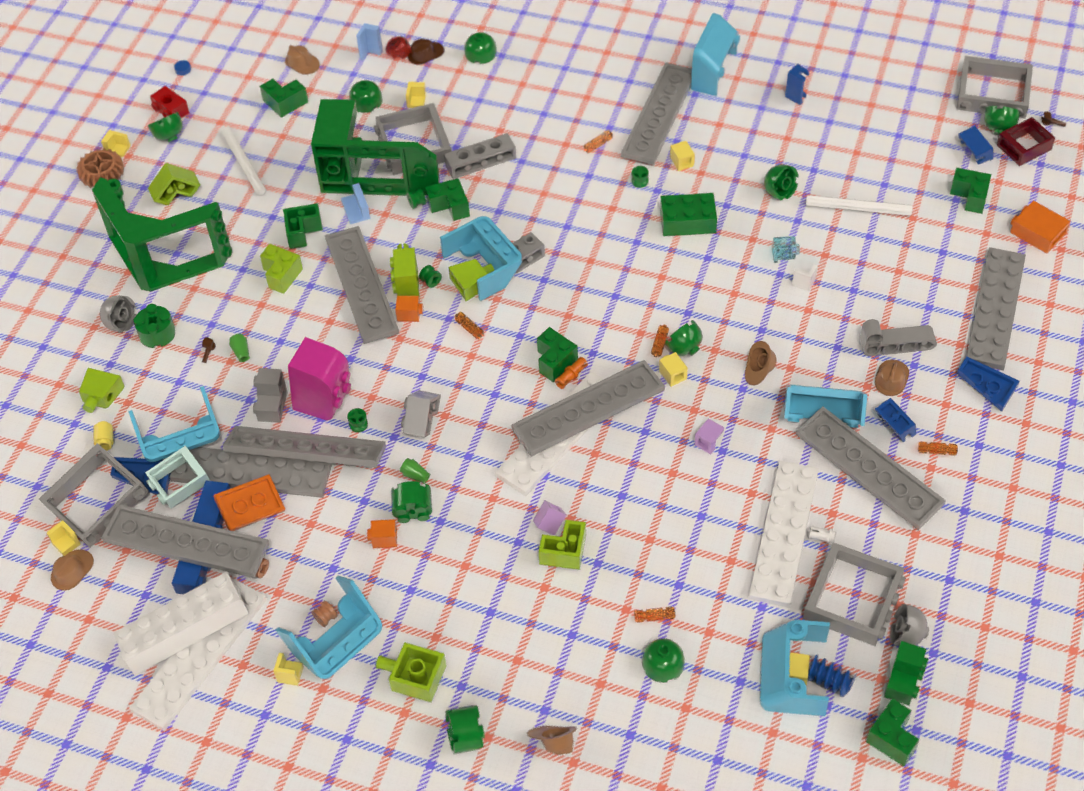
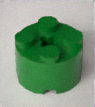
[133,304,175,348]
[391,481,432,523]
[445,705,484,754]

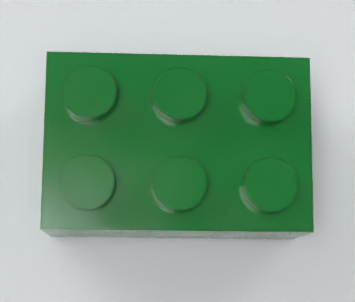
[660,193,717,236]

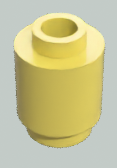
[93,421,114,451]

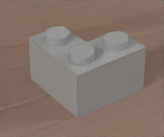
[253,368,288,423]
[401,390,441,438]

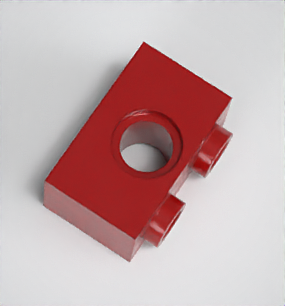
[150,86,190,118]

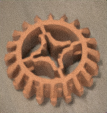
[76,148,124,188]

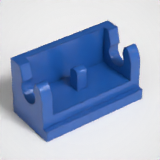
[785,63,809,105]
[958,126,993,164]
[875,398,916,442]

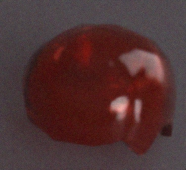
[385,36,411,59]

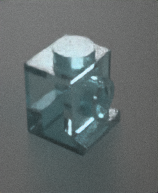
[772,236,800,263]

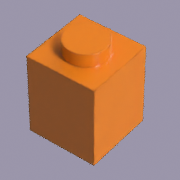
[395,296,423,322]
[367,519,397,548]

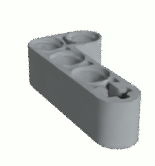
[860,319,937,356]

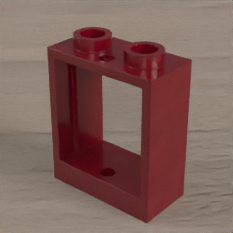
[997,117,1055,166]

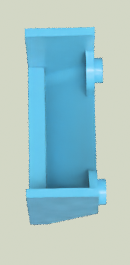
[691,13,740,96]
[440,216,522,301]
[784,384,868,428]
[128,386,220,462]
[275,575,382,679]
[760,620,830,716]

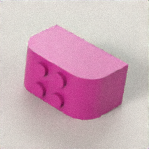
[288,337,351,420]

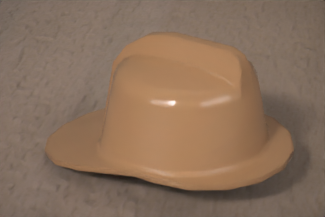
[285,45,320,75]
[745,341,777,386]
[875,360,909,396]
[51,549,94,591]
[527,726,577,755]

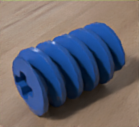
[808,655,857,697]

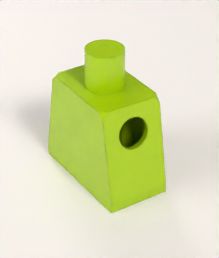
[448,259,495,301]
[79,368,125,413]

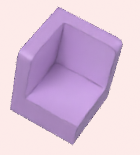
[695,418,724,454]
[533,500,566,535]

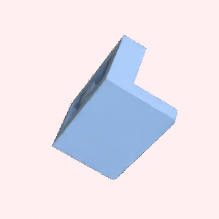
[356,23,383,60]
[341,183,370,224]

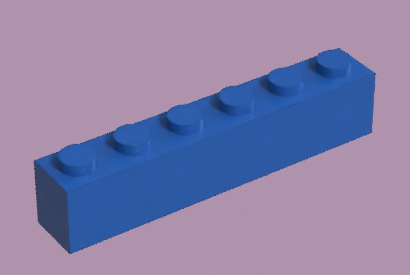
[172,481,231,594]

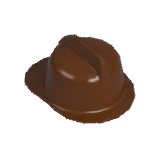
[407,39,445,65]

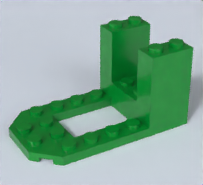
[311,99,440,196]

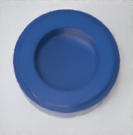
[174,60,191,76]

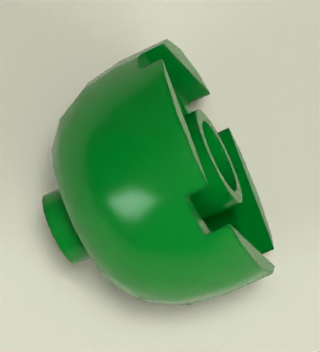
[464,32,497,64]
[349,80,383,113]
[984,106,1020,135]
[147,112,183,142]
[764,164,799,200]
[664,320,703,356]
[642,638,685,683]

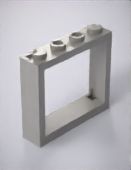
[957,56,1033,119]
[374,103,452,175]
[39,443,148,548]
[803,542,906,646]

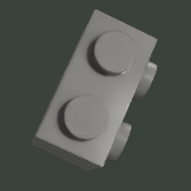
[512,232,545,274]

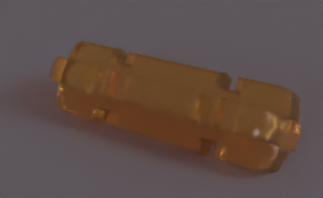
[584,130,613,153]
[455,312,484,339]
[651,324,669,358]
[918,441,958,456]
[634,606,676,623]

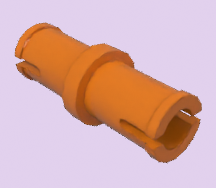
[555,357,588,389]

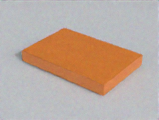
[213,474,285,531]

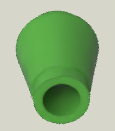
[229,334,250,362]
[400,458,430,484]

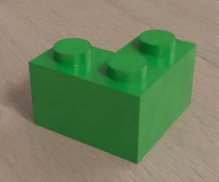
[260,79,308,118]
[950,167,992,214]
[425,178,470,221]
[283,203,323,249]
[537,327,578,382]
[884,641,929,706]
[866,698,920,767]

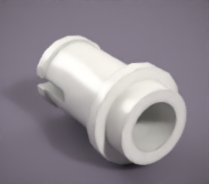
[809,526,836,544]

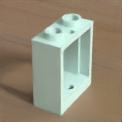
[145,446,210,509]

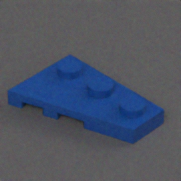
[957,357,1020,412]
[110,457,171,495]

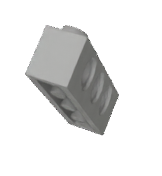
[444,133,516,179]

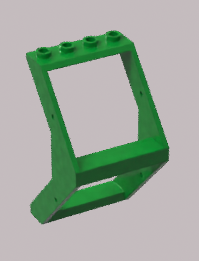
[92,177,232,292]

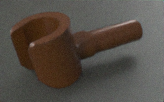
[1041,111,1066,127]
[202,337,216,363]

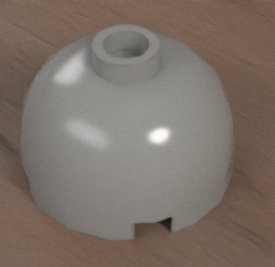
[100,295,137,332]
[890,604,929,646]

